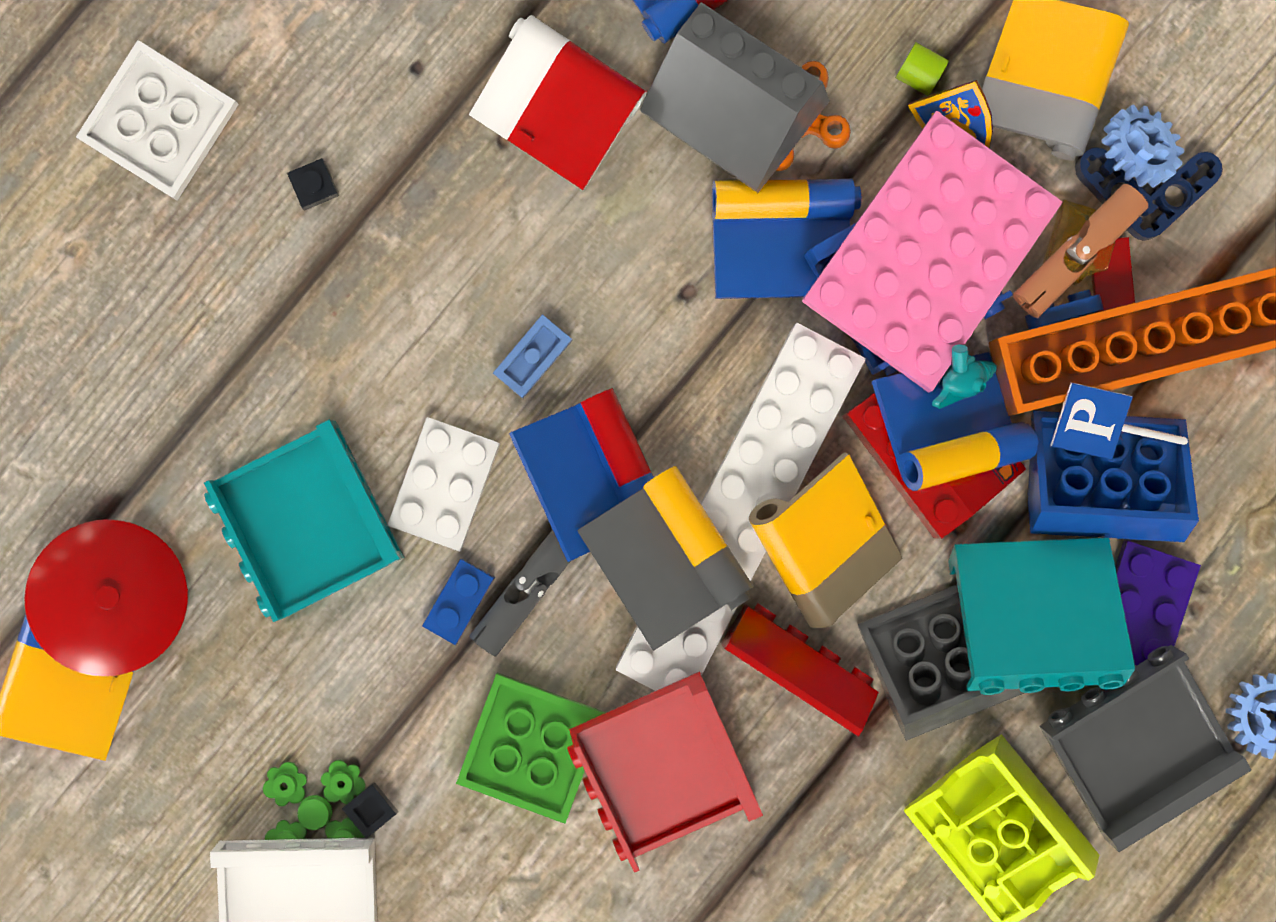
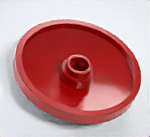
[24,520,188,676]

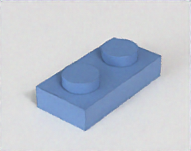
[493,314,573,398]

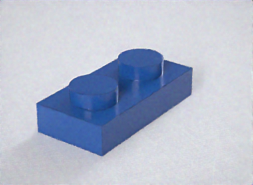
[422,559,495,645]

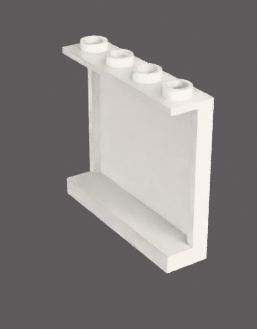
[210,838,377,922]

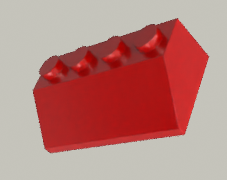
[720,603,879,737]

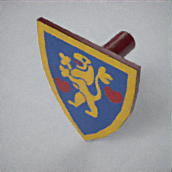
[908,80,993,149]

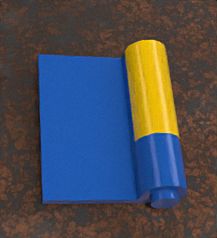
[712,179,862,299]

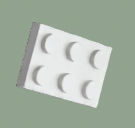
[387,417,500,552]

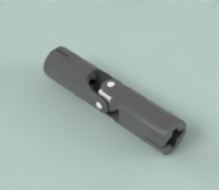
[469,529,571,657]

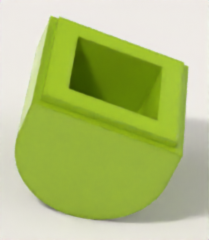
[895,42,949,96]

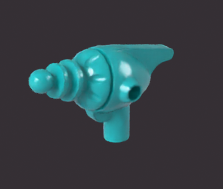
[932,345,997,409]

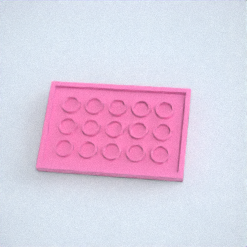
[802,111,1063,393]

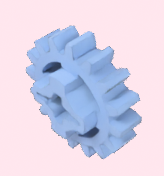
[1102,105,1184,188]
[1225,673,1276,759]

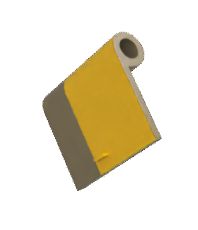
[749,452,903,628]

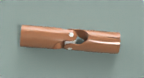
[1013,184,1148,318]

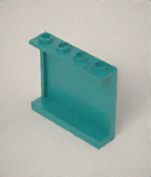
[204,419,405,622]
[948,538,1135,695]

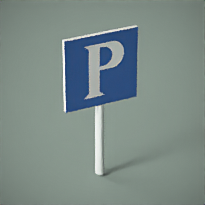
[1051,382,1188,459]

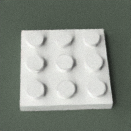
[76,40,239,201]

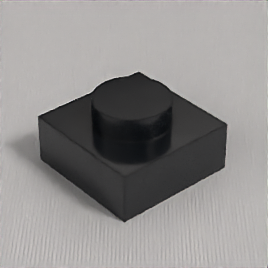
[287,158,339,211]
[342,782,399,839]

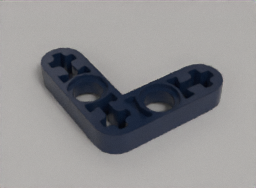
[1075,147,1223,241]

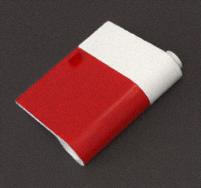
[469,15,647,190]

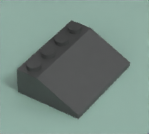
[640,2,830,193]
[858,585,1024,741]

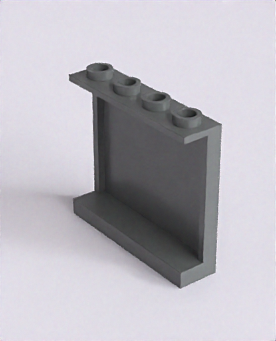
[1039,645,1252,852]

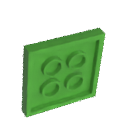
[456,672,606,824]

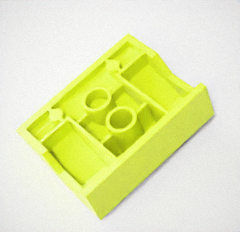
[904,734,1100,922]

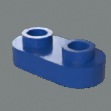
[1025,289,1104,330]

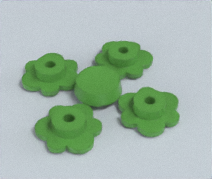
[263,760,366,840]

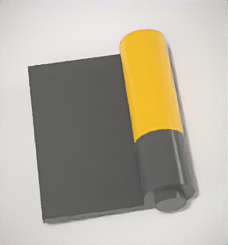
[577,466,754,651]

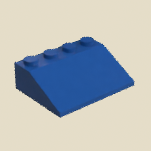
[1028,411,1199,542]

